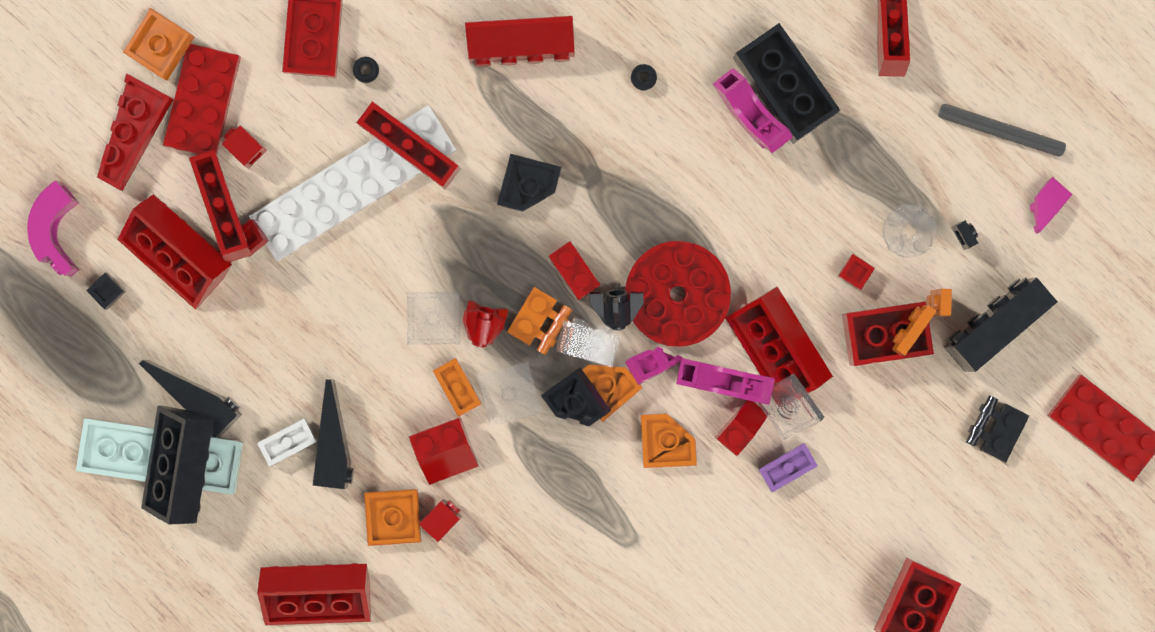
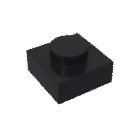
[951,220,979,250]
[86,272,126,310]

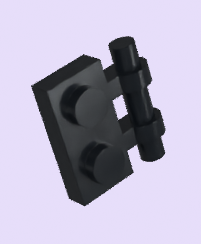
[965,395,1030,463]

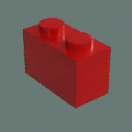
[548,241,600,301]

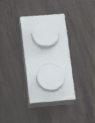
[257,418,318,467]

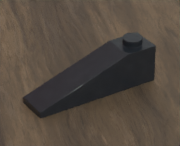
[139,360,242,438]
[312,379,354,489]

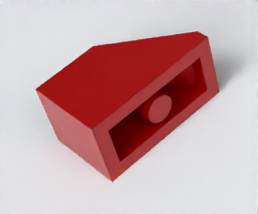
[714,400,769,456]

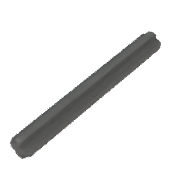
[938,104,1066,157]

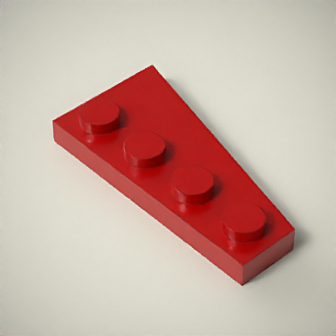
[97,73,174,191]

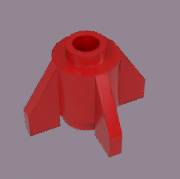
[462,300,508,348]

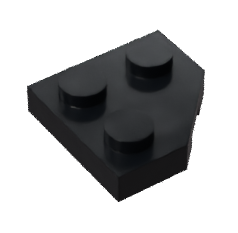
[497,153,562,212]
[541,367,611,427]

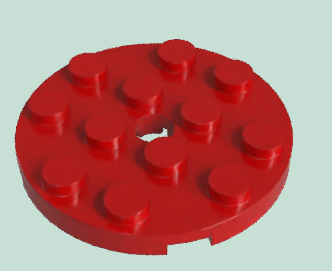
[625,241,731,347]

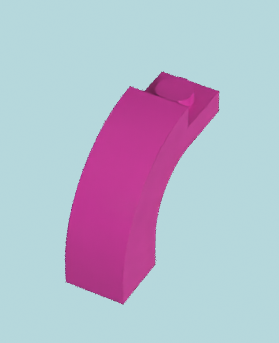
[713,68,793,153]
[27,180,79,277]
[676,358,775,405]

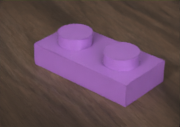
[758,443,818,493]

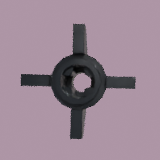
[590,283,644,331]

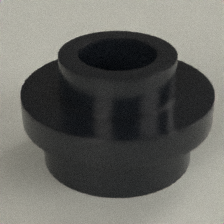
[353,56,379,83]
[631,64,657,91]

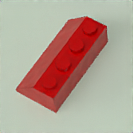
[465,16,575,67]
[117,194,232,310]
[725,286,833,408]
[257,563,371,626]

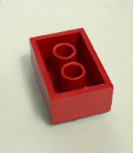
[842,301,934,366]
[873,557,961,632]

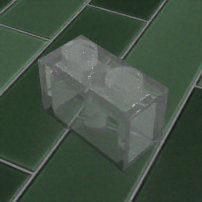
[555,318,620,367]

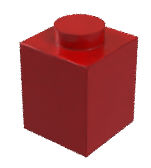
[222,125,267,169]
[419,499,462,542]

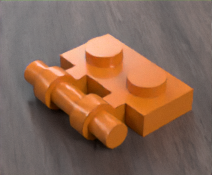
[507,287,573,355]

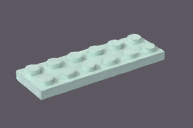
[76,418,243,495]

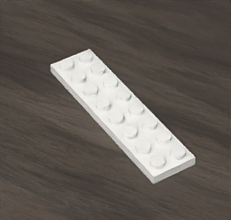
[249,105,457,262]

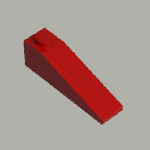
[877,0,911,77]

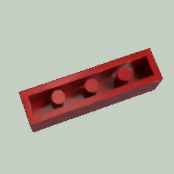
[356,101,461,190]
[189,150,251,264]

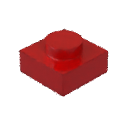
[242,219,269,257]
[837,254,875,291]

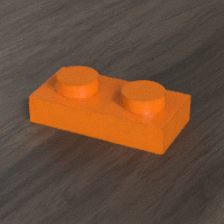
[926,288,952,317]
[892,305,937,356]
[433,358,482,417]

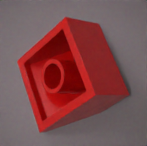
[408,417,479,485]

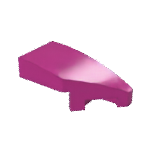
[1030,177,1072,234]
[625,346,683,385]

